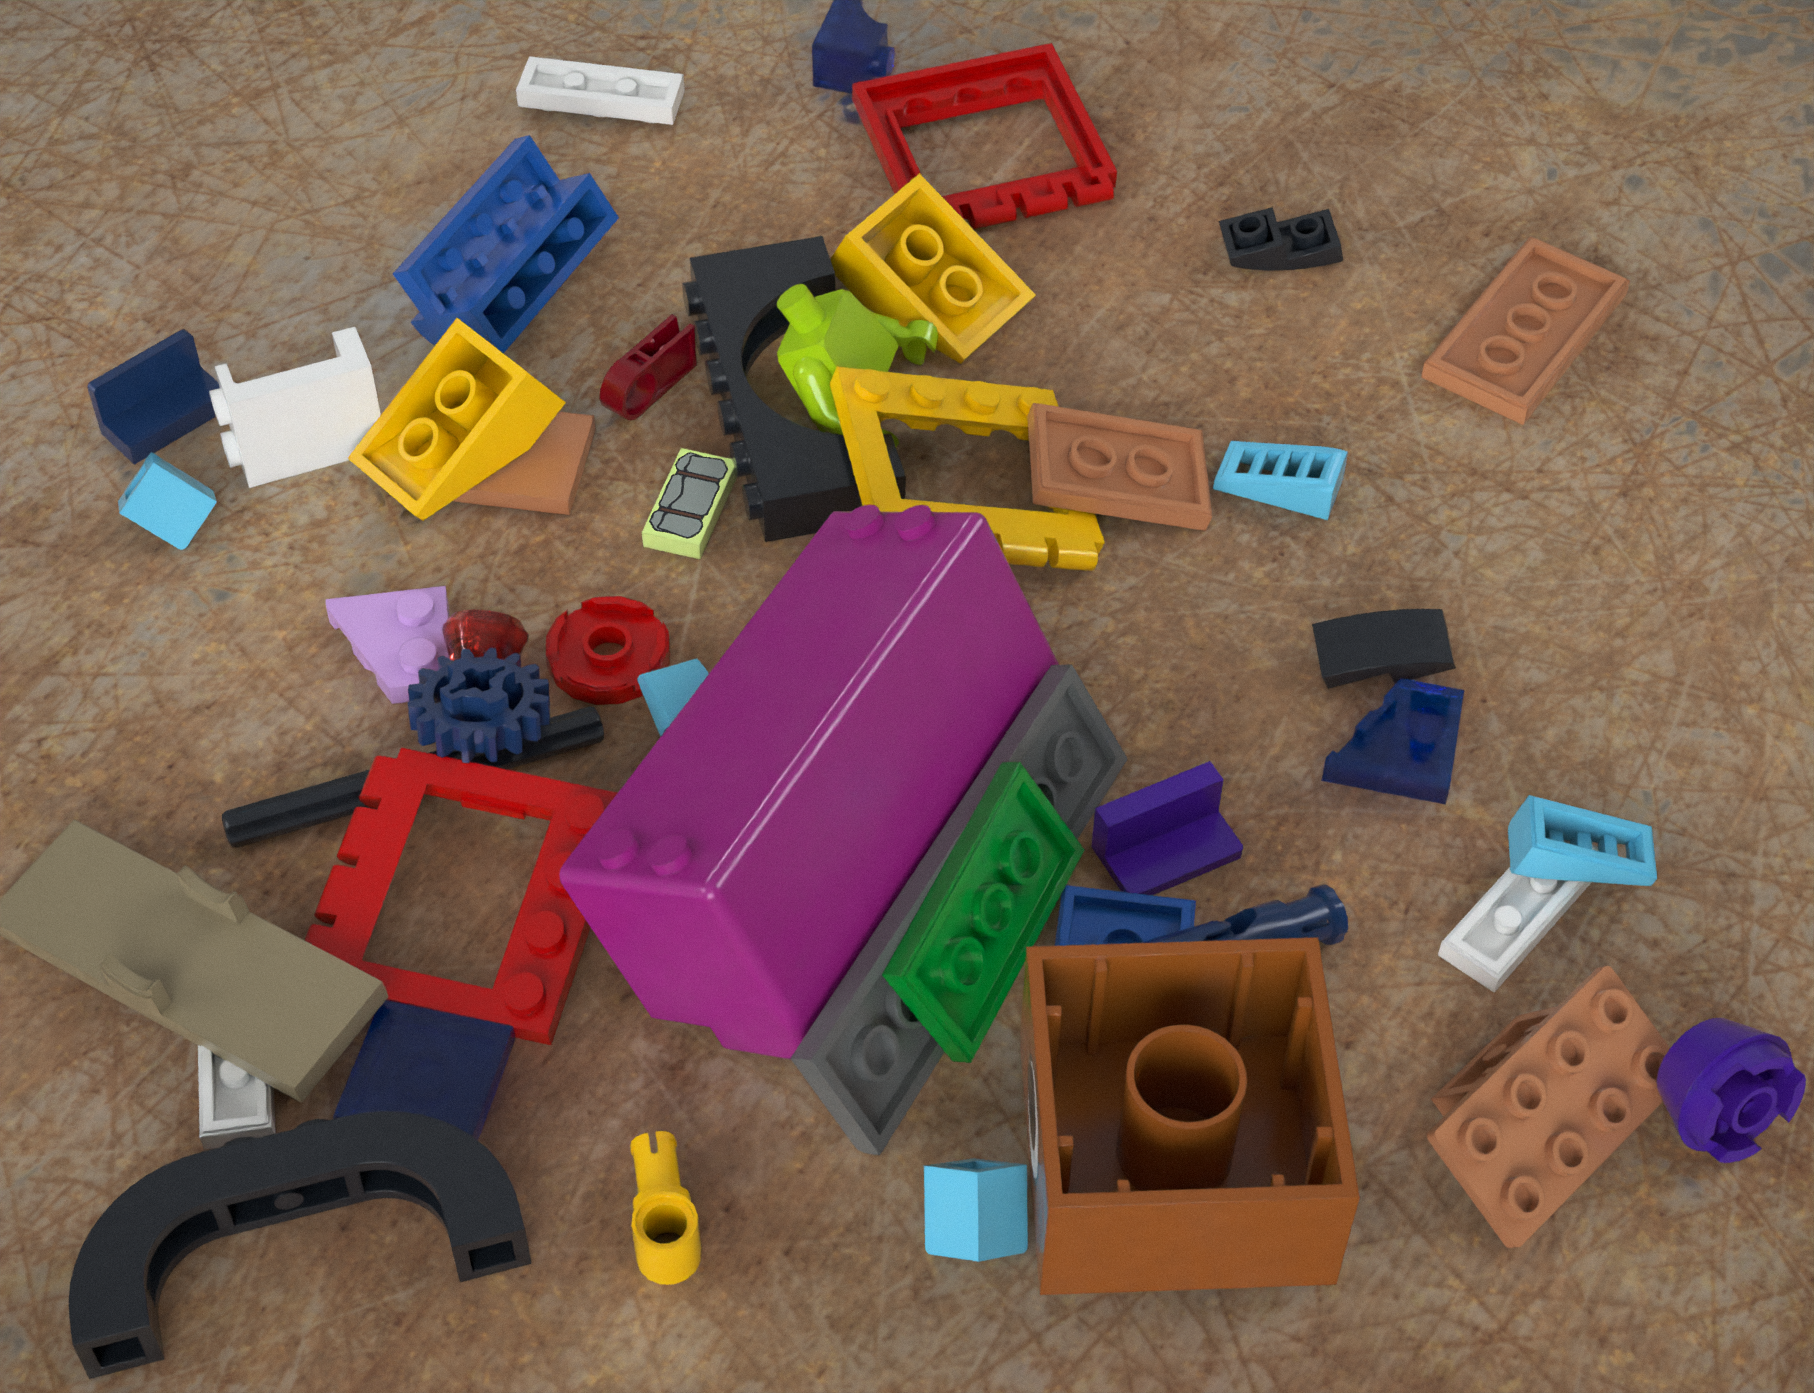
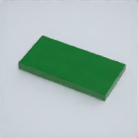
[882,762,1085,1063]

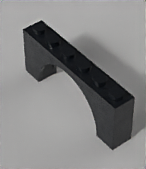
[682,236,906,542]

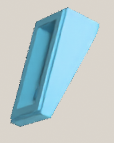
[1213,441,1348,520]
[1508,795,1657,886]

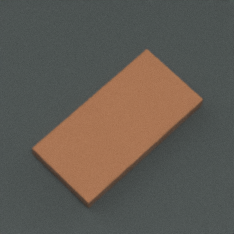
[1421,236,1630,425]

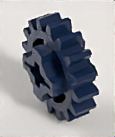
[407,648,550,763]

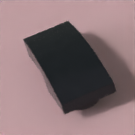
[1219,207,1344,271]
[1312,609,1456,689]

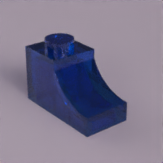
[812,0,895,94]

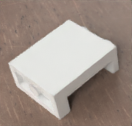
[209,327,381,488]

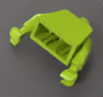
[777,284,938,448]

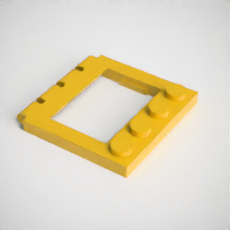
[829,366,1105,571]

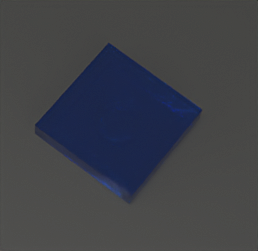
[333,1000,515,1140]

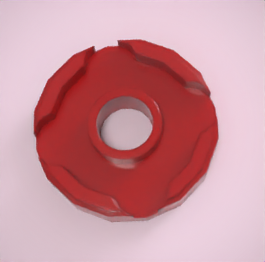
[545,596,670,705]

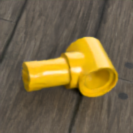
[630,1131,701,1285]

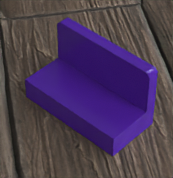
[1091,761,1243,895]

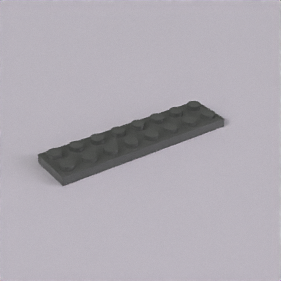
[790,664,1128,1155]

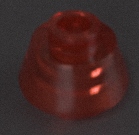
[442,609,529,661]

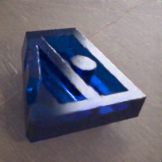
[1321,678,1464,805]

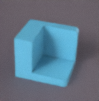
[118,452,217,550]
[924,1158,1028,1262]

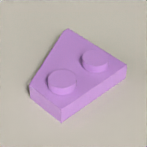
[326,586,453,704]

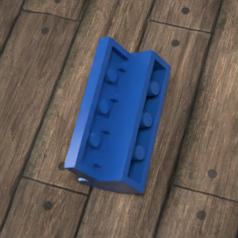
[393,135,619,354]

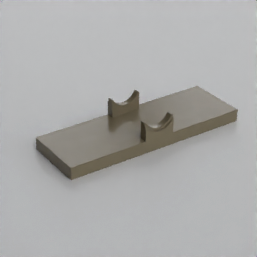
[0,819,389,1103]

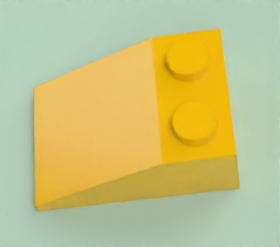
[830,173,1036,364]
[348,318,566,521]

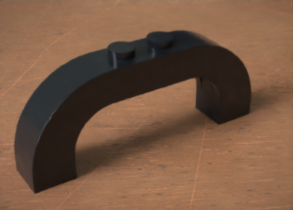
[68,1111,532,1379]

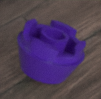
[1657,1018,1806,1163]

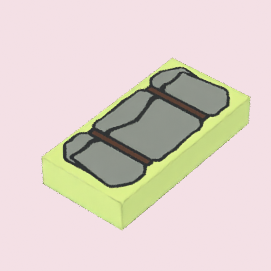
[642,448,736,559]

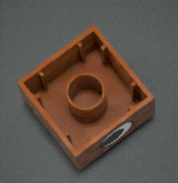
[1020,938,1360,1295]

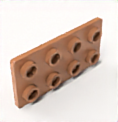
[1427,966,1670,1248]

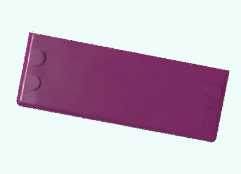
[560,505,1059,1059]

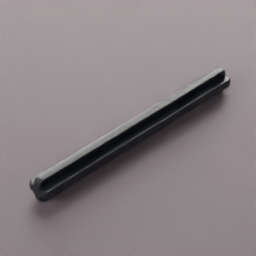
[222,706,604,848]

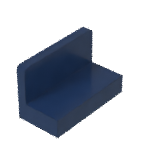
[87,329,220,465]

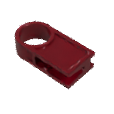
[599,314,697,421]

